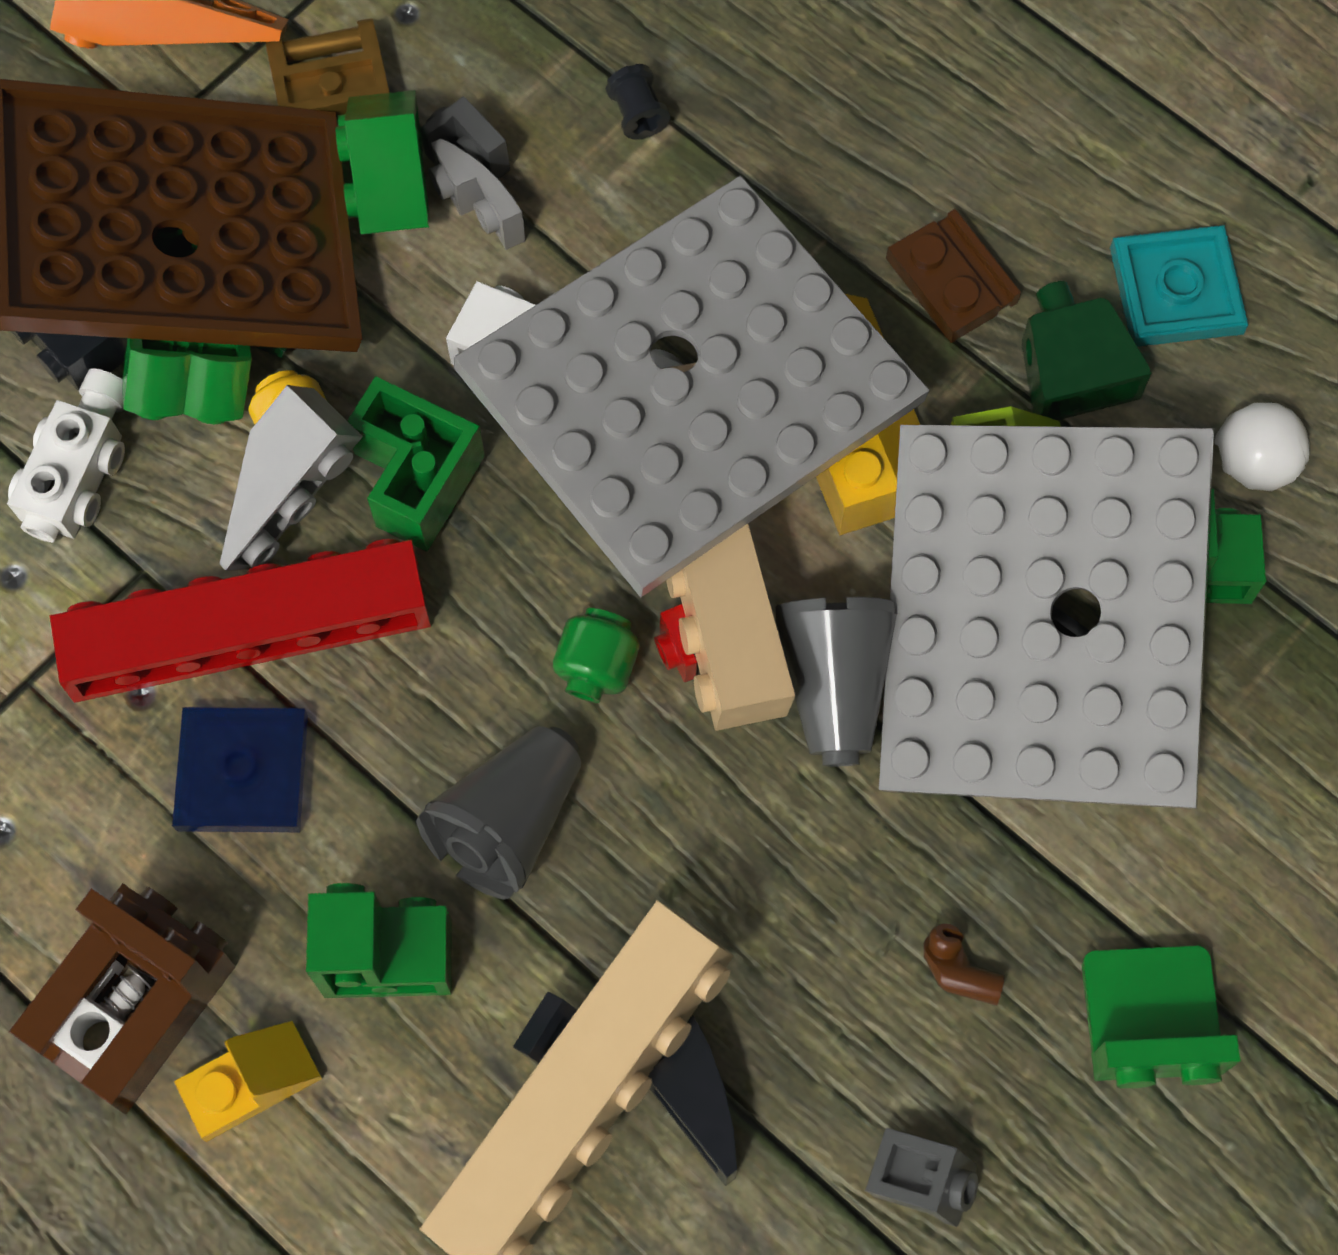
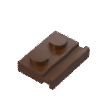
[886,209,1021,343]

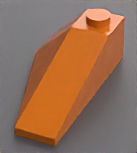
[50,0,289,49]

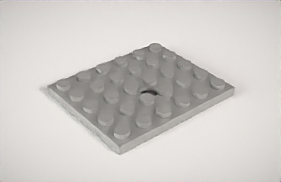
[454,175,929,598]
[879,425,1214,809]

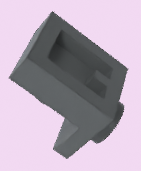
[420,96,511,179]
[865,1128,978,1227]

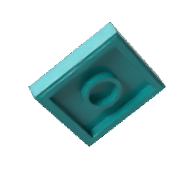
[1110,225,1248,347]

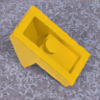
[174,1021,322,1142]

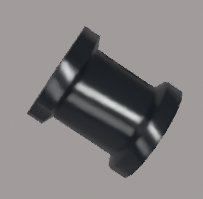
[605,64,670,140]

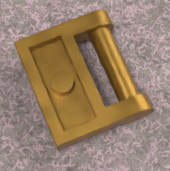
[265,18,390,117]

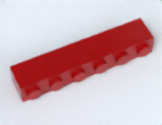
[50,539,431,703]

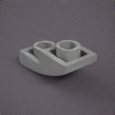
[428,139,525,250]

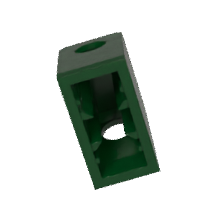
[1022,281,1152,421]

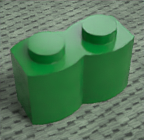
[122,338,252,425]

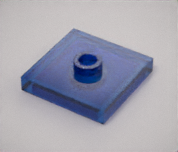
[172,707,308,833]

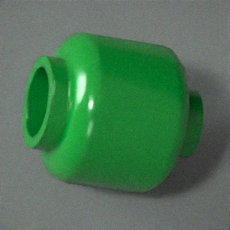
[553,608,640,703]

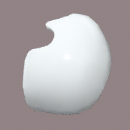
[1215,403,1310,491]

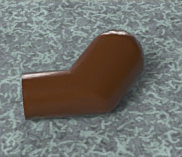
[923,923,1005,1006]

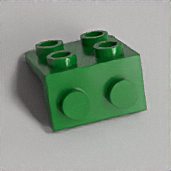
[1082,946,1241,1088]

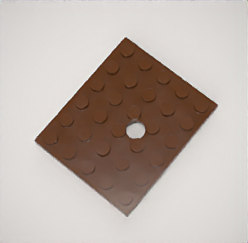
[0,79,362,352]

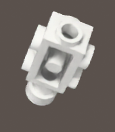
[7,368,125,542]

